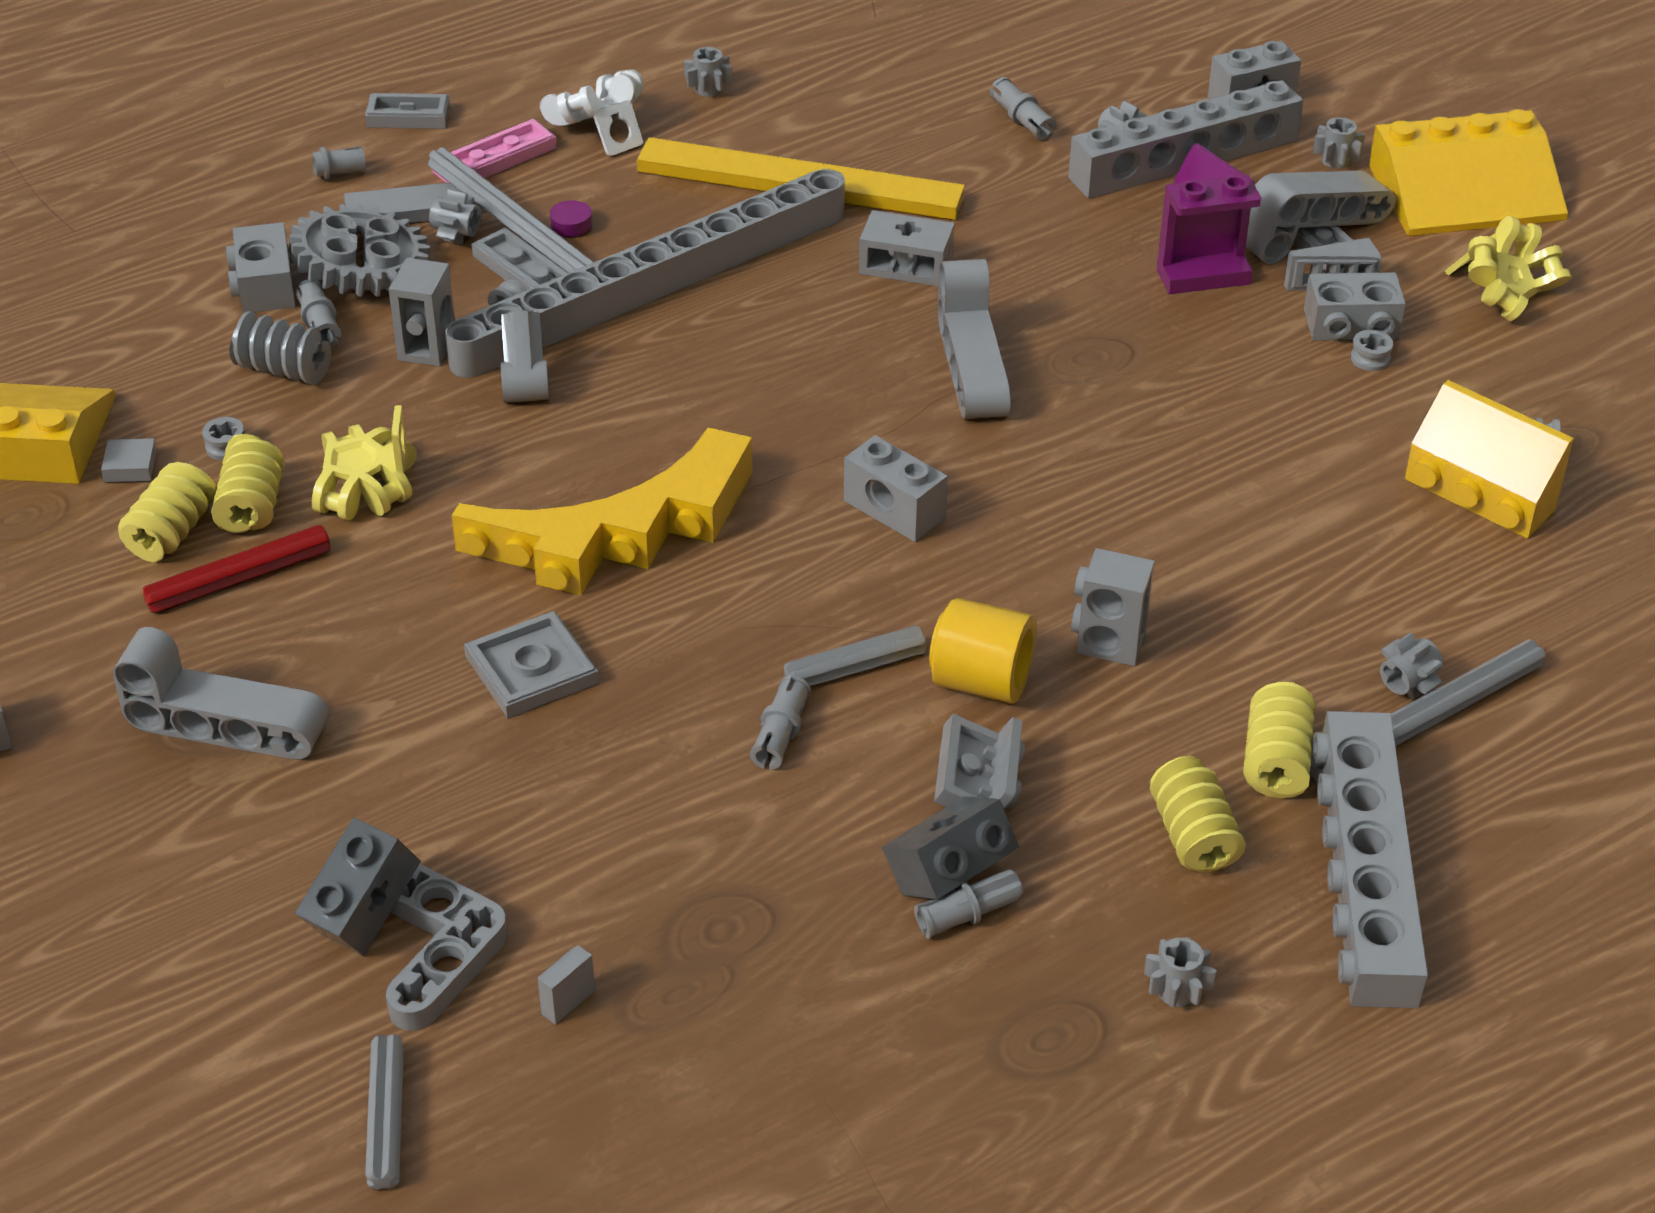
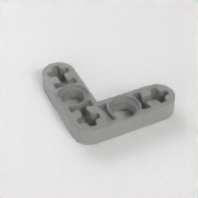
[386,864,507,1031]

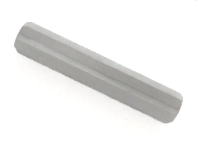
[784,625,926,690]
[365,1034,404,1190]

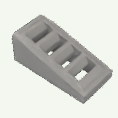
[1284,238,1382,291]

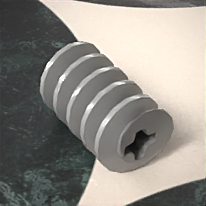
[229,311,332,385]

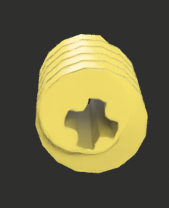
[211,434,285,533]
[118,462,217,563]
[1243,682,1316,799]
[1150,755,1246,872]

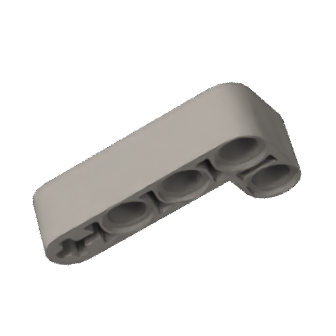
[1246,171,1396,265]
[938,258,1010,420]
[113,627,330,759]

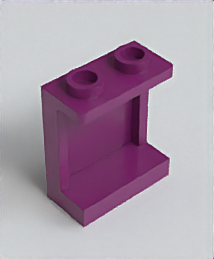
[1156,175,1261,295]

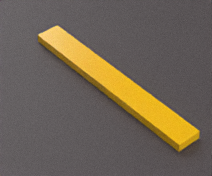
[637,137,965,220]

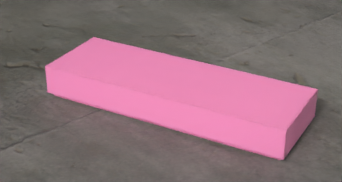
[432,119,557,183]

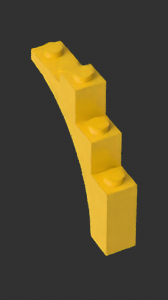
[452,427,753,595]

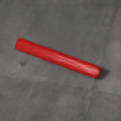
[142,525,331,613]

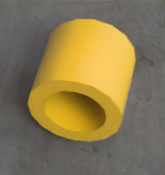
[929,598,1037,704]

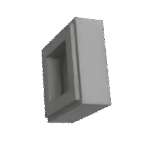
[101,438,157,482]
[538,945,595,1025]

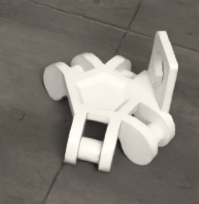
[540,69,644,156]

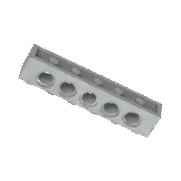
[1068,80,1304,199]
[1313,711,1428,1008]

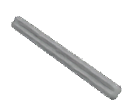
[428,147,594,273]
[1309,639,1546,784]

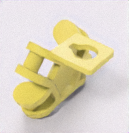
[1445,216,1572,322]
[312,405,417,521]

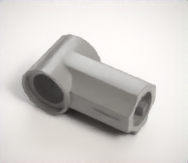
[501,310,549,403]

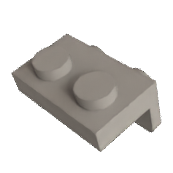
[934,713,1025,810]

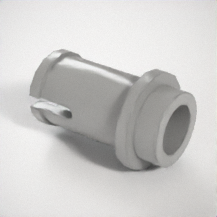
[312,146,366,180]

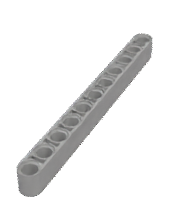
[445,169,845,378]

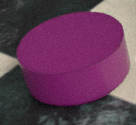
[550,200,592,237]

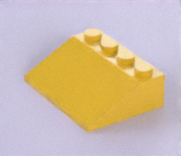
[1369,109,1568,236]
[0,383,116,484]

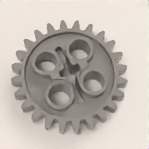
[288,204,430,296]

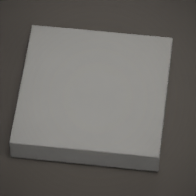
[464,610,599,719]

